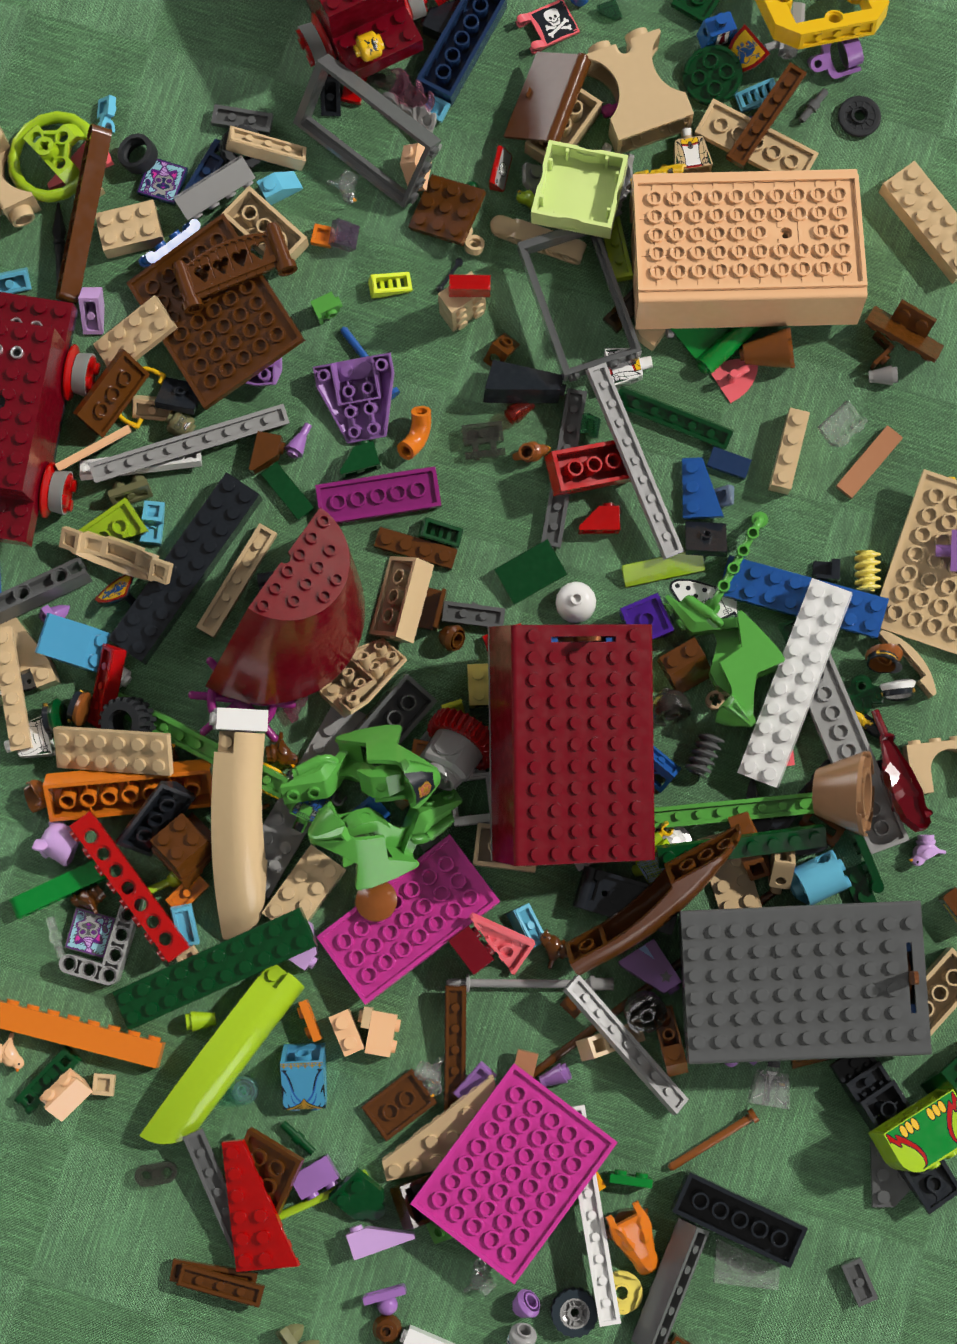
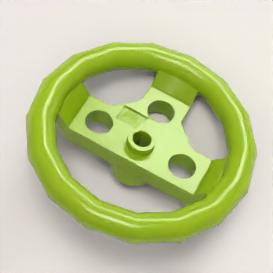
[7,111,90,203]

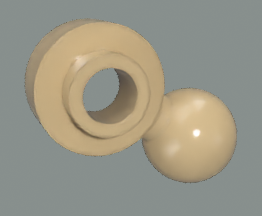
[464,227,485,255]

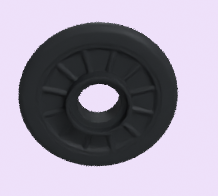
[838,95,881,137]

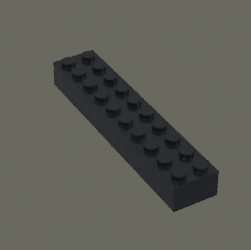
[108,472,263,665]

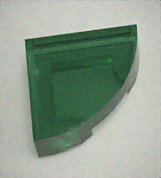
[597,0,622,20]

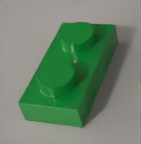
[608,1169,653,1189]

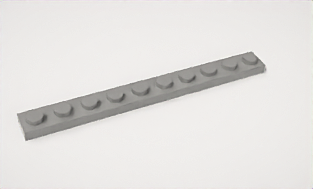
[586,362,684,560]
[88,404,290,483]

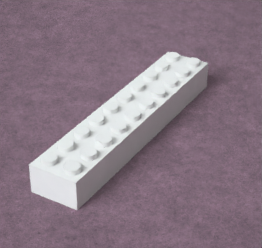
[737,578,853,788]

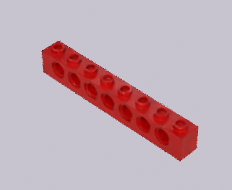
[69,811,191,963]

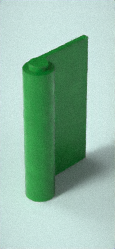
[671,327,762,375]

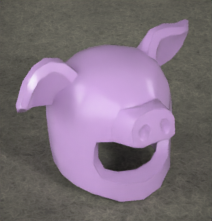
[32,821,80,867]

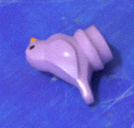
[909,835,946,866]

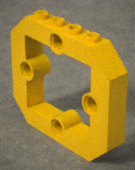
[755,0,889,50]

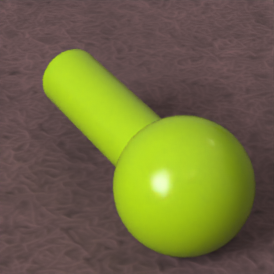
[148,873,181,894]

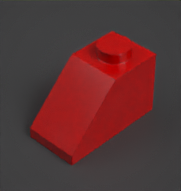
[578,503,620,534]

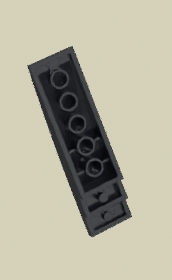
[829,1057,957,1215]

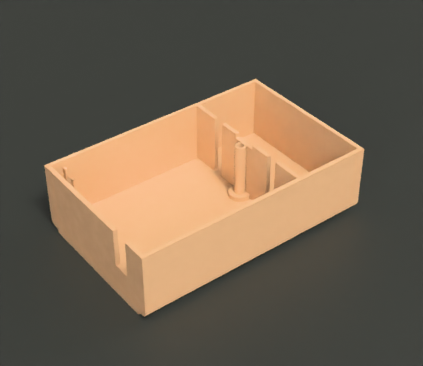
[629,169,868,330]

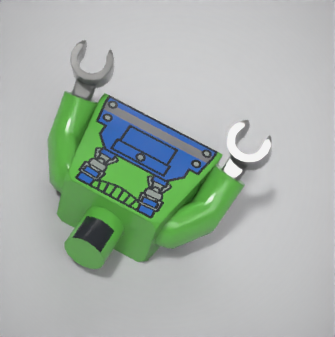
[286,769,347,833]

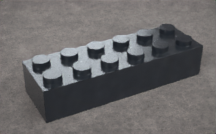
[670,1169,808,1268]

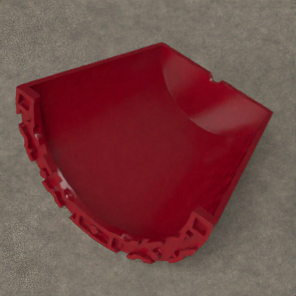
[205,507,365,705]

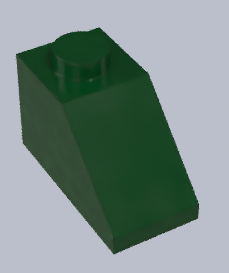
[340,440,381,479]

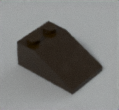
[390,1172,433,1230]

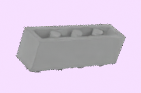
[174,155,255,220]

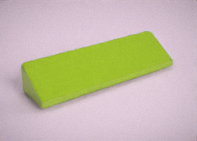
[621,552,705,588]

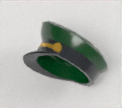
[41,698,67,734]

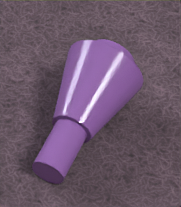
[285,423,312,459]

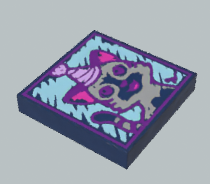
[137,158,188,206]

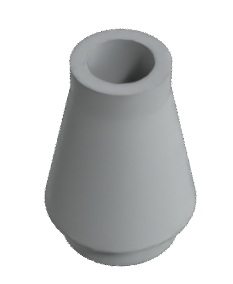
[868,365,898,385]

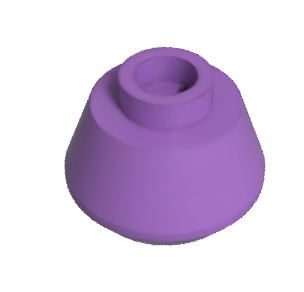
[512,1289,540,1318]

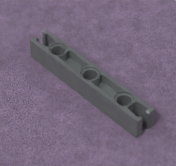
[0,556,93,624]

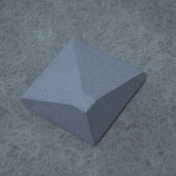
[714,484,735,508]

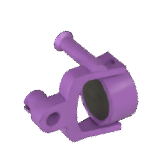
[807,38,864,79]

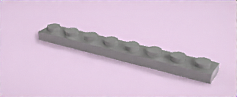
[562,975,689,1115]

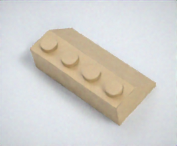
[369,556,434,643]

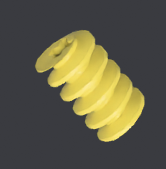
[854,550,881,594]

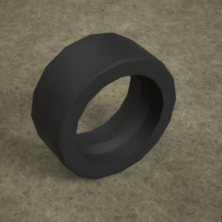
[118,133,158,175]

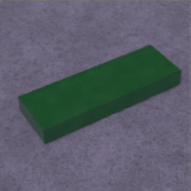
[261,461,314,521]

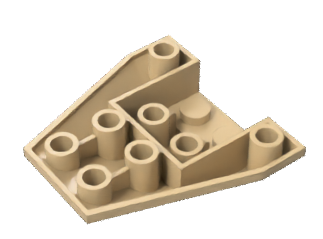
[318,638,407,718]

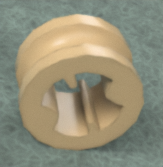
[705,690,725,710]

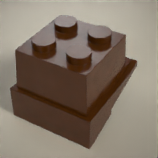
[150,812,212,890]

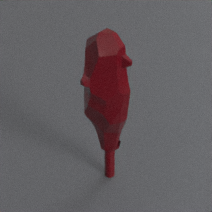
[871,709,933,832]

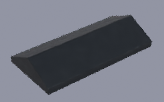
[115,781,196,857]

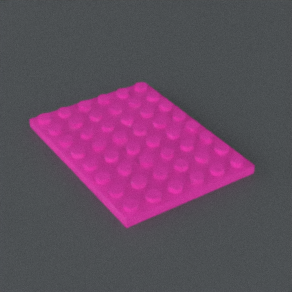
[410,1063,618,1284]

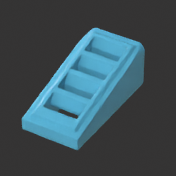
[734,78,776,113]

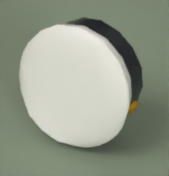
[880,679,916,702]

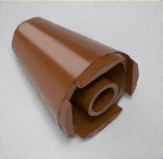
[739,328,795,368]

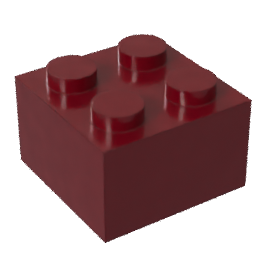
[449,925,495,975]

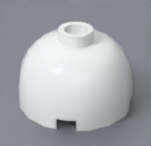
[556,582,596,623]

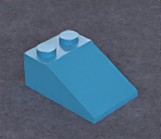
[35,613,111,673]

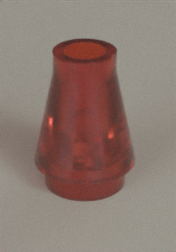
[504,403,535,424]

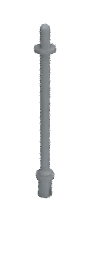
[446,974,614,993]

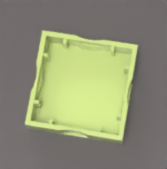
[531,140,628,239]

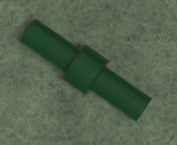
[280,1121,316,1156]

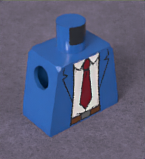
[696,11,737,49]

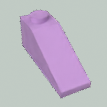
[346,1224,416,1260]

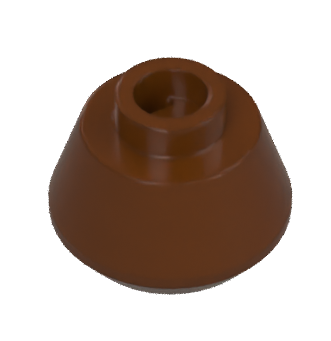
[439,625,465,652]
[372,1315,402,1344]

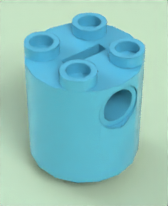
[790,850,852,905]

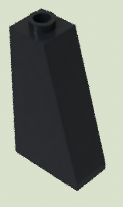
[483,360,566,403]

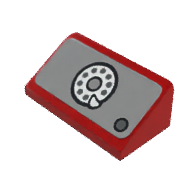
[489,145,512,192]

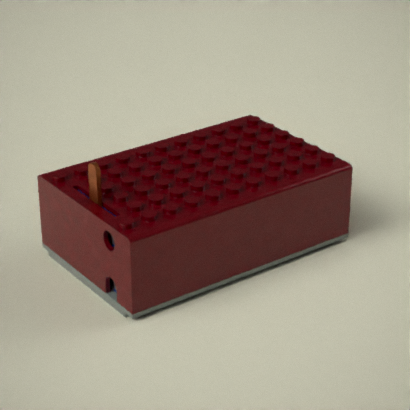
[488,624,655,866]

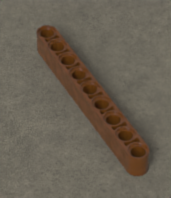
[55,123,112,304]

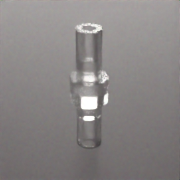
[46,916,65,959]

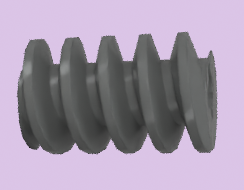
[685,733,725,779]

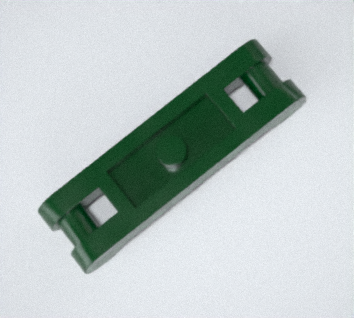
[847,830,884,893]
[14,1046,83,1115]

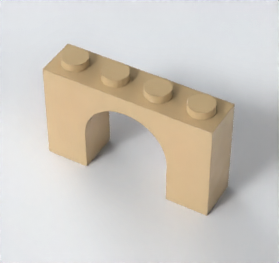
[902,736,957,794]

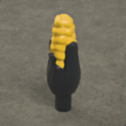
[855,711,896,741]

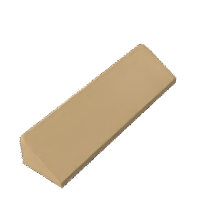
[226,126,307,171]

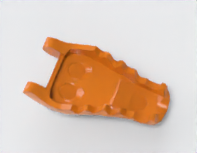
[605,1200,660,1275]

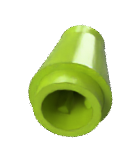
[185,1011,216,1032]

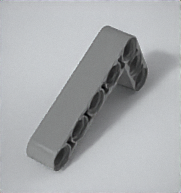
[59,885,145,985]

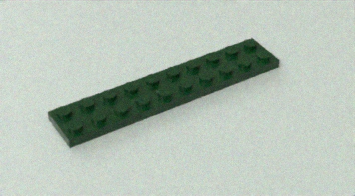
[112,907,318,1030]

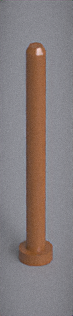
[668,1108,759,1171]

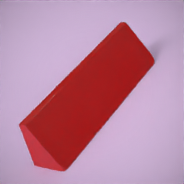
[88,643,127,728]

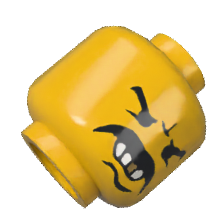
[353,31,385,62]

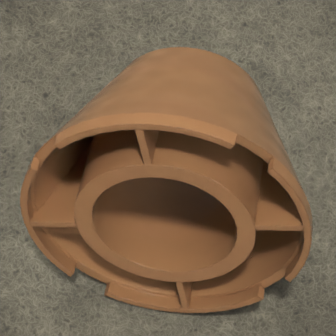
[812,751,875,837]

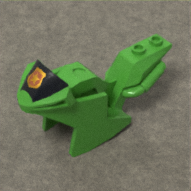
[280,725,441,809]

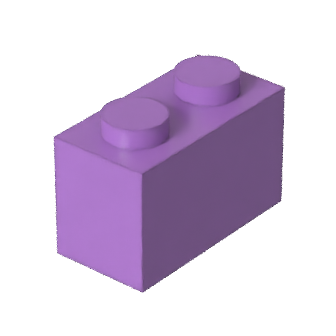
[293,1154,340,1201]

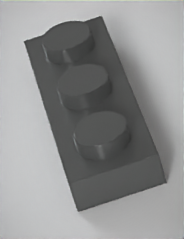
[211,104,274,135]
[442,601,505,628]

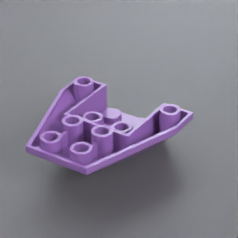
[313,352,395,443]

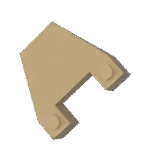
[0,617,61,707]

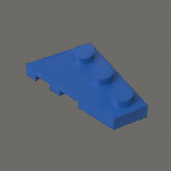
[682,457,724,520]

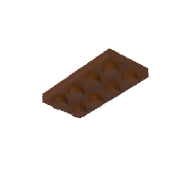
[73,349,150,438]

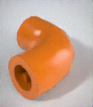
[397,406,431,460]

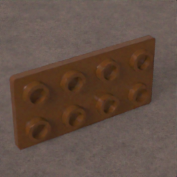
[865,299,944,363]

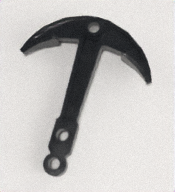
[746,759,831,856]

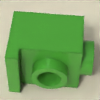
[310,291,343,325]

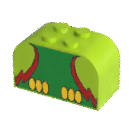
[868,1089,957,1172]

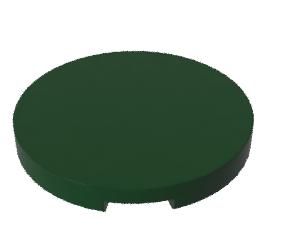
[683,45,743,106]

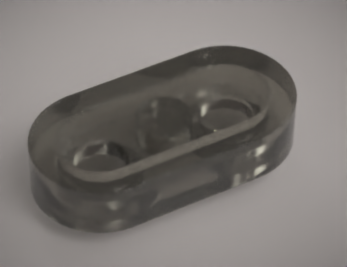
[135,1161,178,1187]

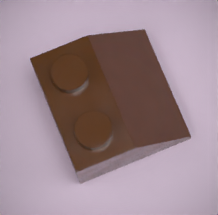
[657,637,710,696]

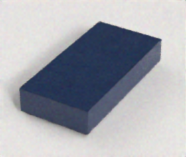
[706,447,752,480]

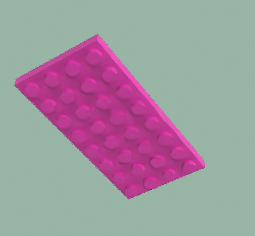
[316,834,501,1005]

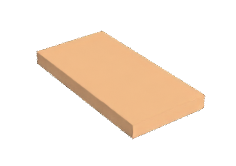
[55,425,132,471]

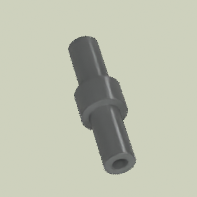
[798,88,828,123]

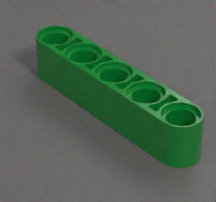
[9,857,107,919]

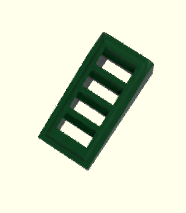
[417,517,464,549]

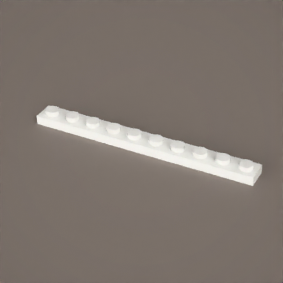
[572,1105,621,1327]

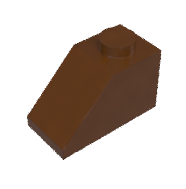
[249,431,286,475]

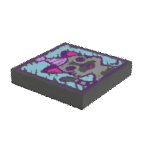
[64,907,116,958]

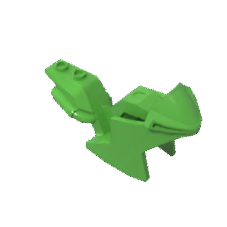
[664,595,785,727]
[308,789,462,890]

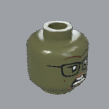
[165,411,196,437]

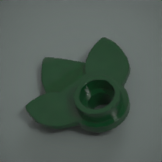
[846,675,884,715]

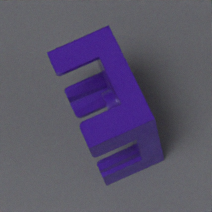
[619,593,674,640]

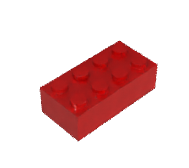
[544,440,631,497]

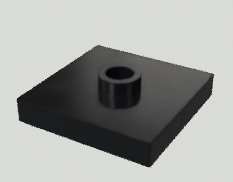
[154,377,200,415]
[685,521,727,557]

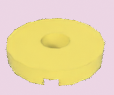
[613,1270,643,1315]

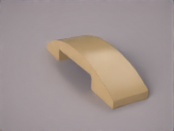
[878,630,936,698]

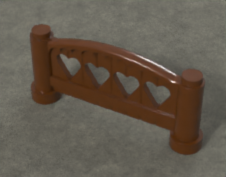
[172,222,298,314]

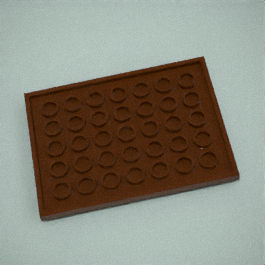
[126,213,306,410]

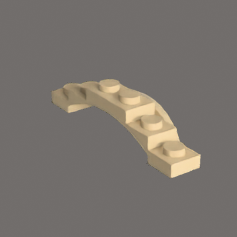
[59,526,173,585]

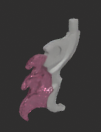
[382,68,442,151]

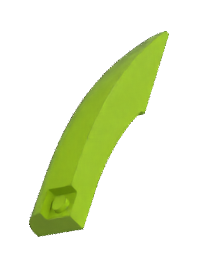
[139,965,305,1145]

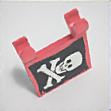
[516,0,580,55]

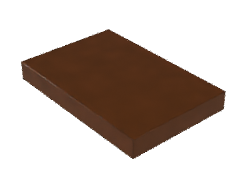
[361,1069,437,1142]

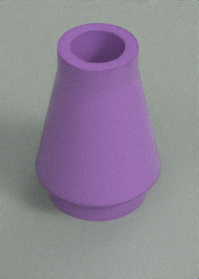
[539,1063,572,1087]

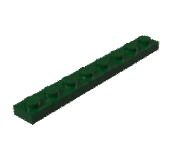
[656,824,827,868]

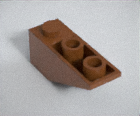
[728,811,770,881]
[652,1005,688,1077]

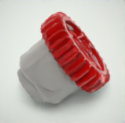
[420,707,490,791]

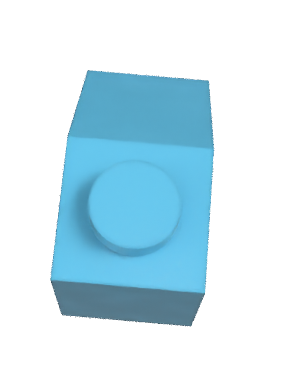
[256,171,303,205]

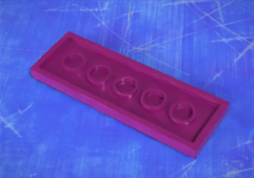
[315,466,442,523]

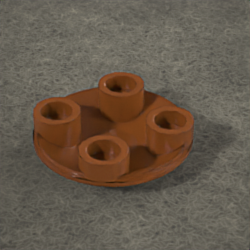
[355,882,397,922]

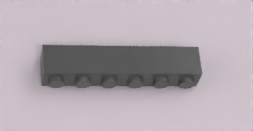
[631,1218,710,1344]

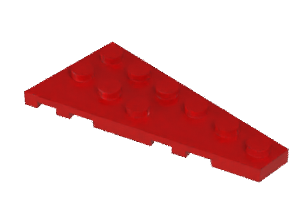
[222,1139,300,1272]

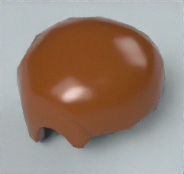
[24,780,47,813]

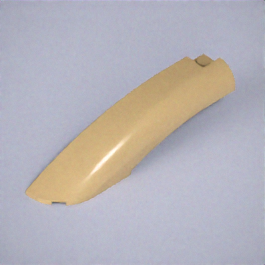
[211,731,268,940]

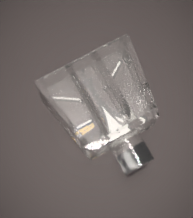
[747,1061,790,1110]

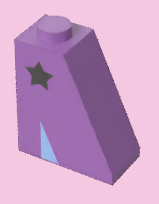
[618,939,682,995]

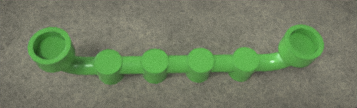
[704,512,768,614]

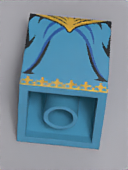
[280,1043,327,1111]

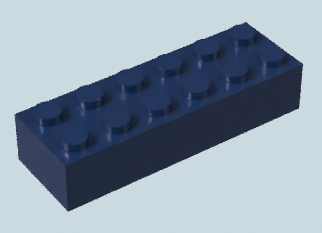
[416,0,507,107]

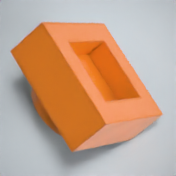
[310,223,335,249]

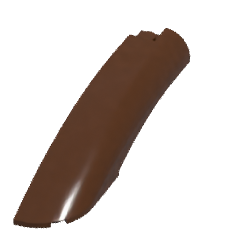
[565,824,742,975]

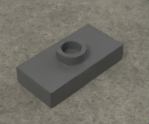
[840,1257,878,1307]

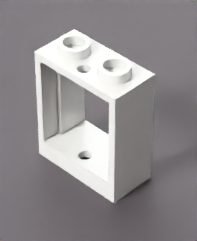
[209,707,268,732]
[453,769,490,827]

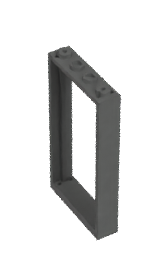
[293,54,441,208]
[517,229,642,382]

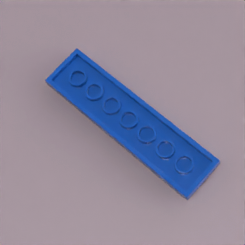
[722,555,889,639]

